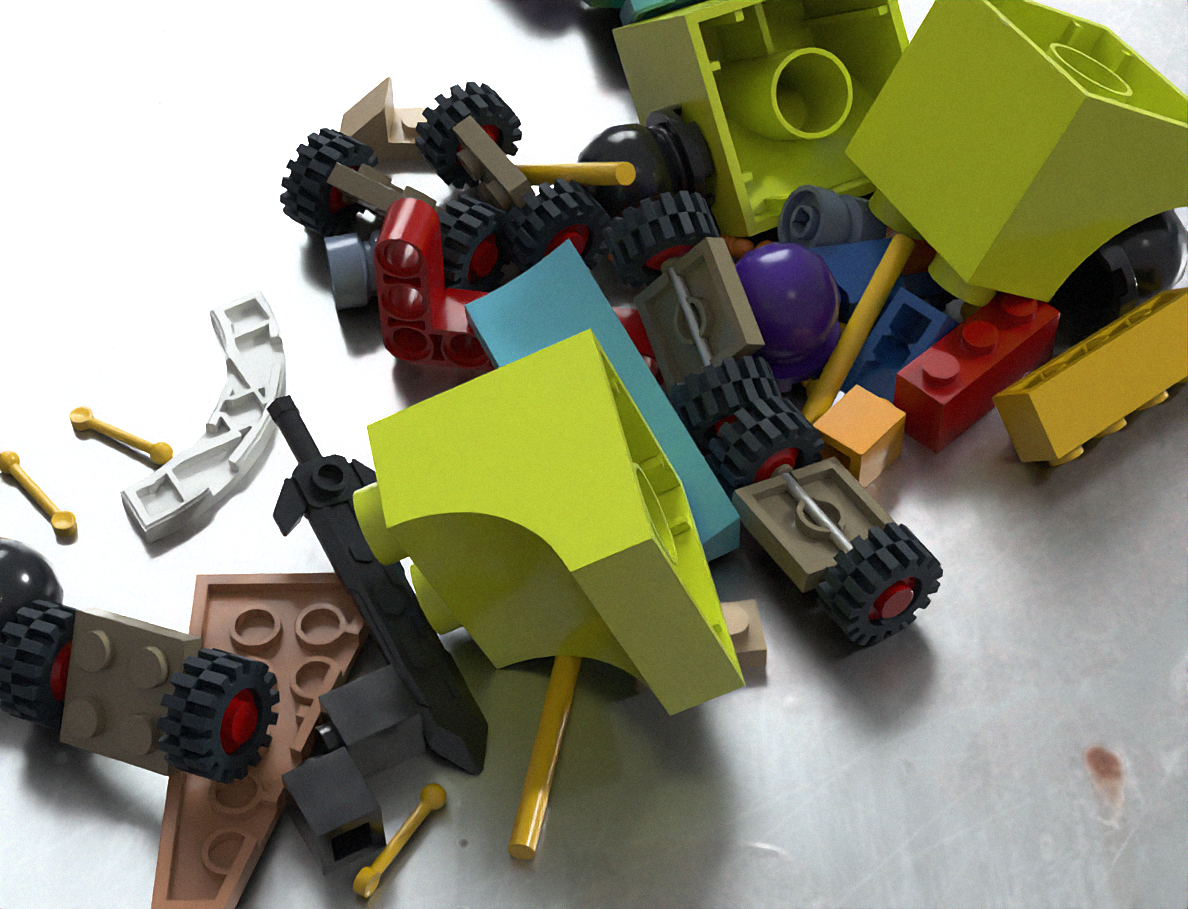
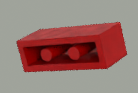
[893,292,1060,454]

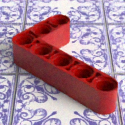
[373,198,664,385]

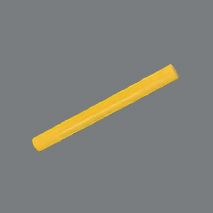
[515,162,636,186]
[801,234,915,425]
[507,655,582,860]

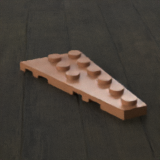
[151,573,370,909]

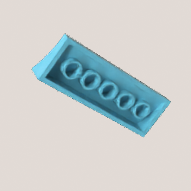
[464,239,740,562]

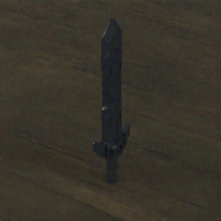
[266,395,489,774]

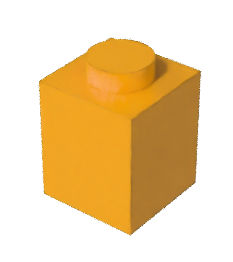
[813,384,906,488]

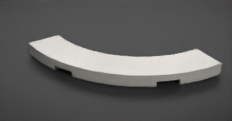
[119,289,286,545]

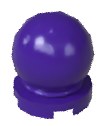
[734,242,841,392]

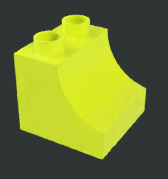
[612,0,909,237]
[844,0,1188,307]
[353,328,746,716]

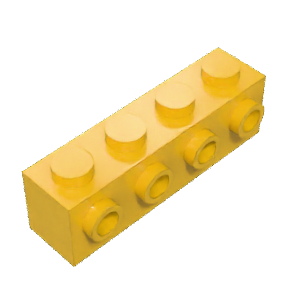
[992,287,1188,466]

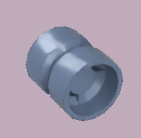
[777,185,887,248]
[324,229,381,311]

